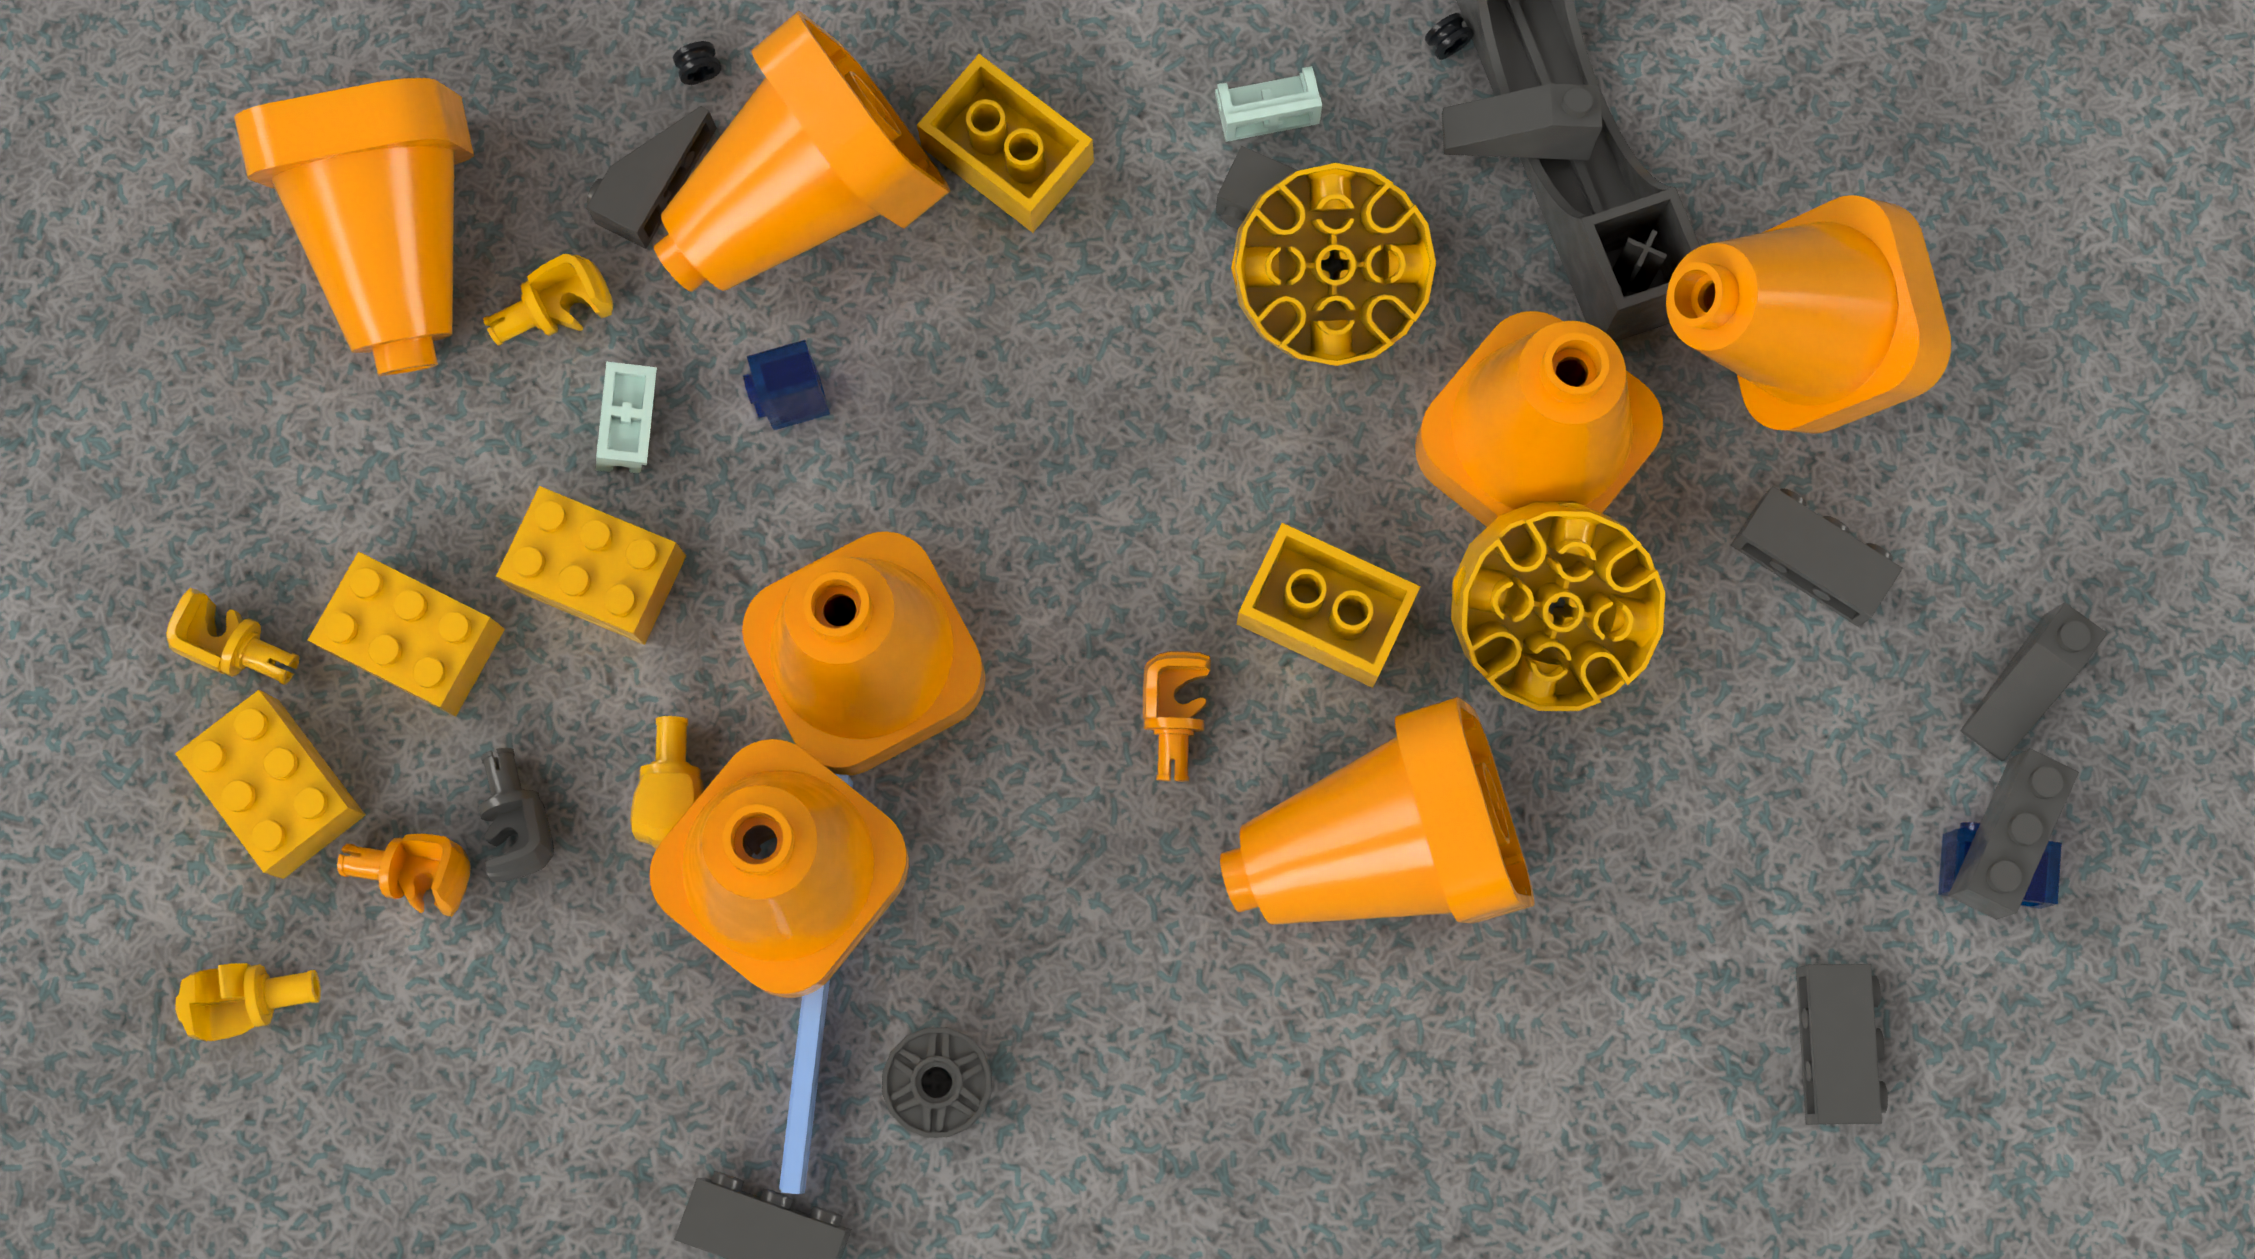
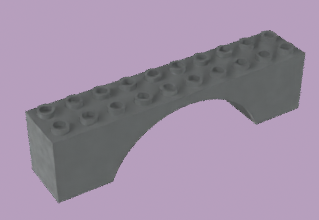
[1456,0,1700,342]

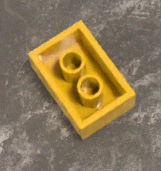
[917,54,1094,233]
[496,486,686,645]
[1236,523,1421,688]
[308,551,505,717]
[175,690,366,879]

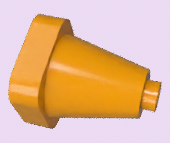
[654,11,950,292]
[234,78,474,376]
[1666,195,1951,434]
[1415,311,1663,527]
[742,531,985,776]
[1220,697,1535,925]
[650,739,909,998]

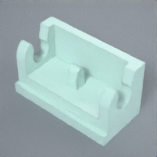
[1215,66,1322,142]
[596,361,657,473]

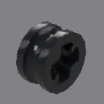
[1425,13,1474,60]
[673,41,721,85]

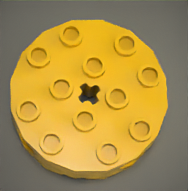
[1231,163,1436,366]
[1451,502,1665,711]

